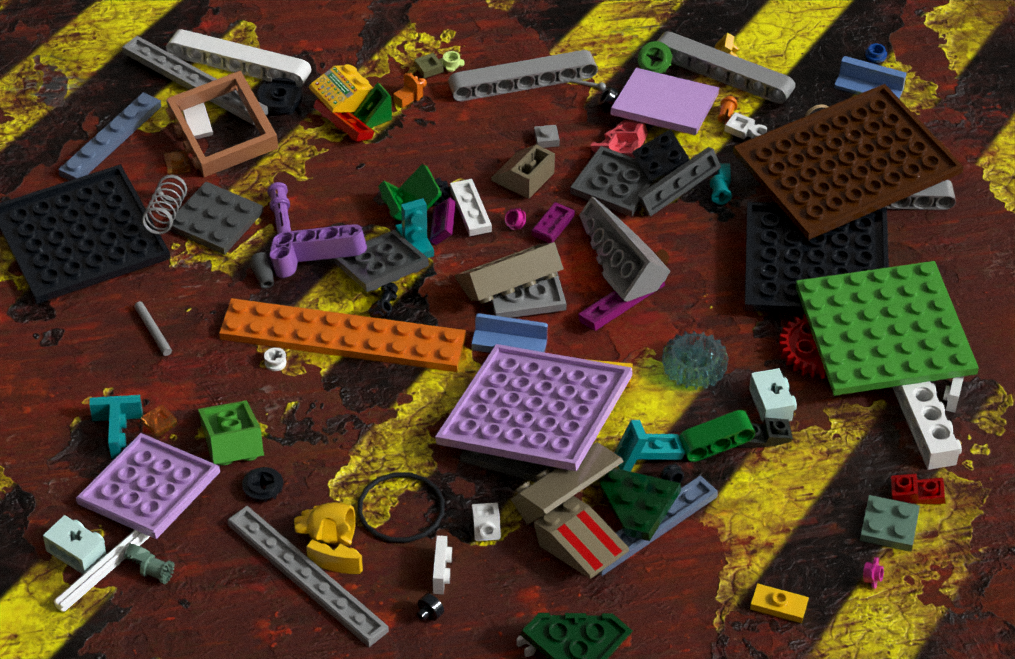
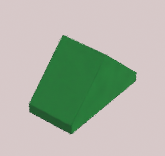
[353,82,392,128]

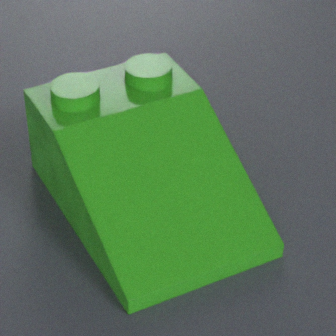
[198,400,264,465]

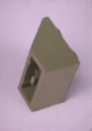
[491,145,555,199]

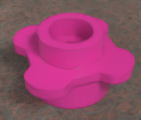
[863,557,884,589]

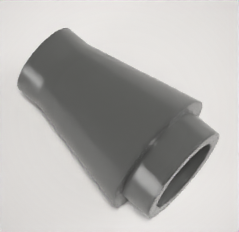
[249,252,274,289]

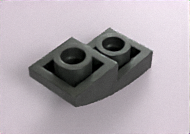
[739,417,793,448]

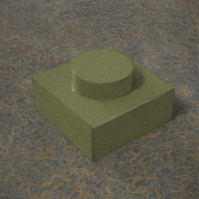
[414,53,443,78]

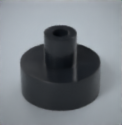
[598,86,618,110]
[416,593,444,621]

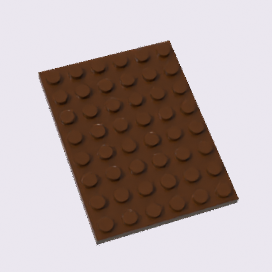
[733,84,963,240]

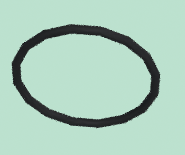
[357,472,445,543]

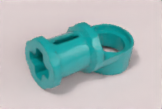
[709,163,732,205]

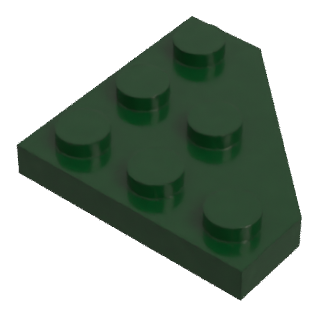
[600,468,681,541]
[520,613,633,659]

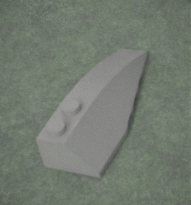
[579,197,670,302]

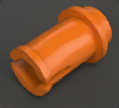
[718,96,738,124]

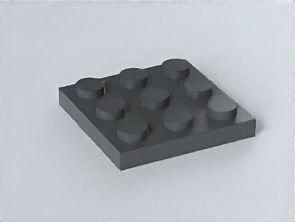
[570,146,656,217]
[167,182,264,255]
[334,230,429,292]

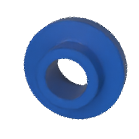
[865,43,887,63]

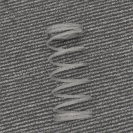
[142,175,187,234]

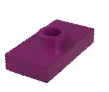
[430,198,455,245]
[532,202,575,243]

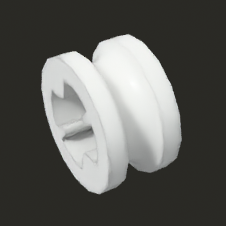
[264,348,287,371]

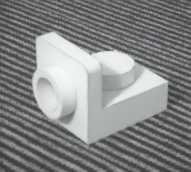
[472,503,501,541]

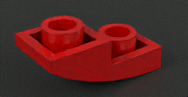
[891,474,946,504]

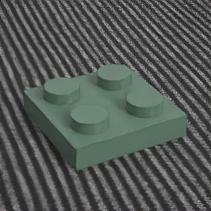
[860,495,920,552]

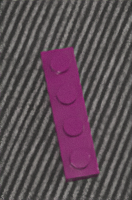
[578,281,665,331]

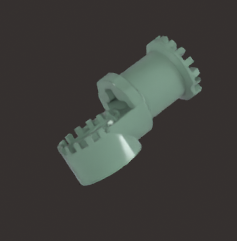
[123,543,175,584]

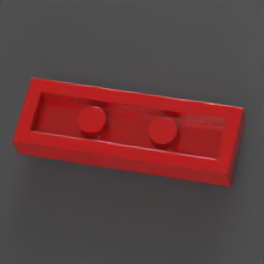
[314,99,375,142]

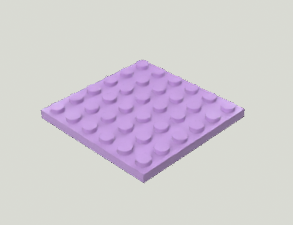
[435,344,632,471]

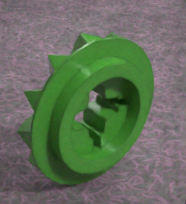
[638,41,673,73]

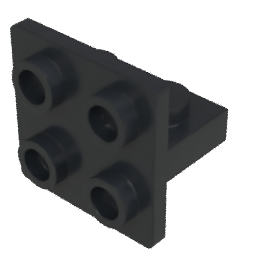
[632,130,690,183]

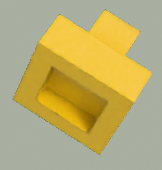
[715,32,739,57]

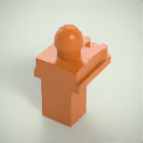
[393,72,427,108]

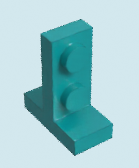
[396,198,434,258]
[90,395,143,459]
[614,420,685,472]

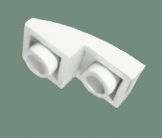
[183,103,213,139]

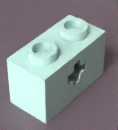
[749,368,797,423]
[43,515,106,574]

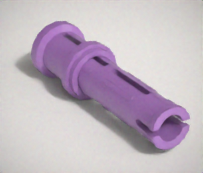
[267,182,291,234]

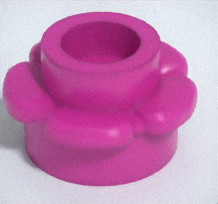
[505,208,526,230]

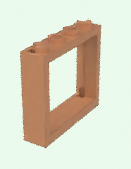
[165,70,278,177]

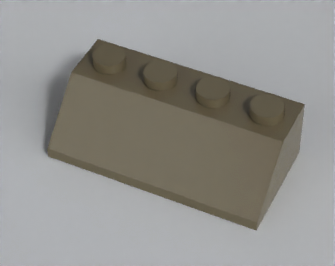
[455,242,564,304]
[511,442,624,525]

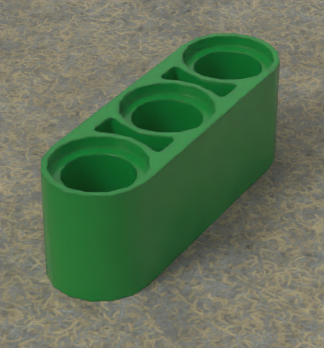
[679,410,755,462]

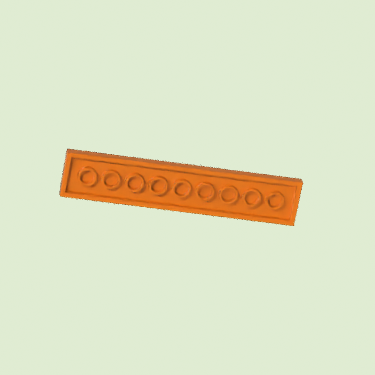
[219,298,466,372]

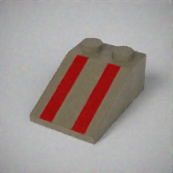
[534,496,629,579]

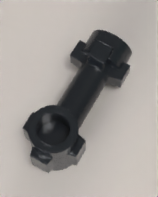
[369,282,398,319]

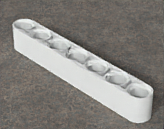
[166,29,312,87]

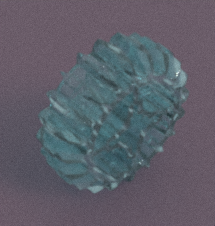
[662,330,728,390]

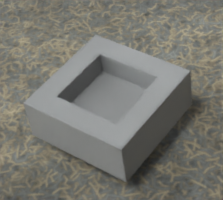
[534,125,560,148]

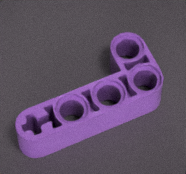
[270,224,367,278]

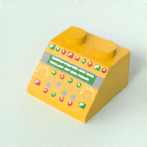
[309,64,373,112]

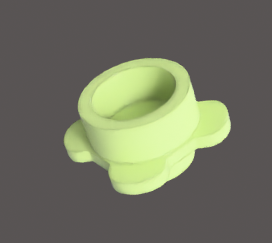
[439,51,464,72]

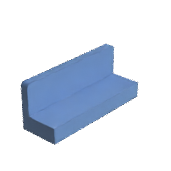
[834,56,907,99]
[472,313,548,353]

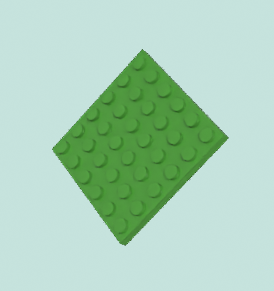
[796,261,979,396]

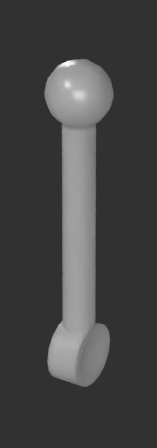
[563,78,606,91]

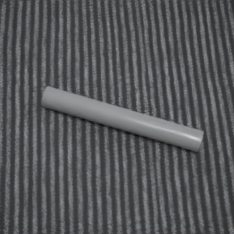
[134,302,172,356]

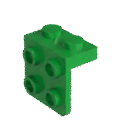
[378,164,441,221]

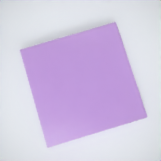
[611,68,719,135]
[76,433,220,539]

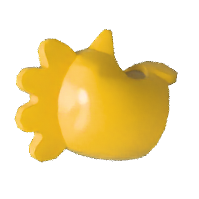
[294,502,355,546]

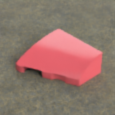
[590,120,648,158]

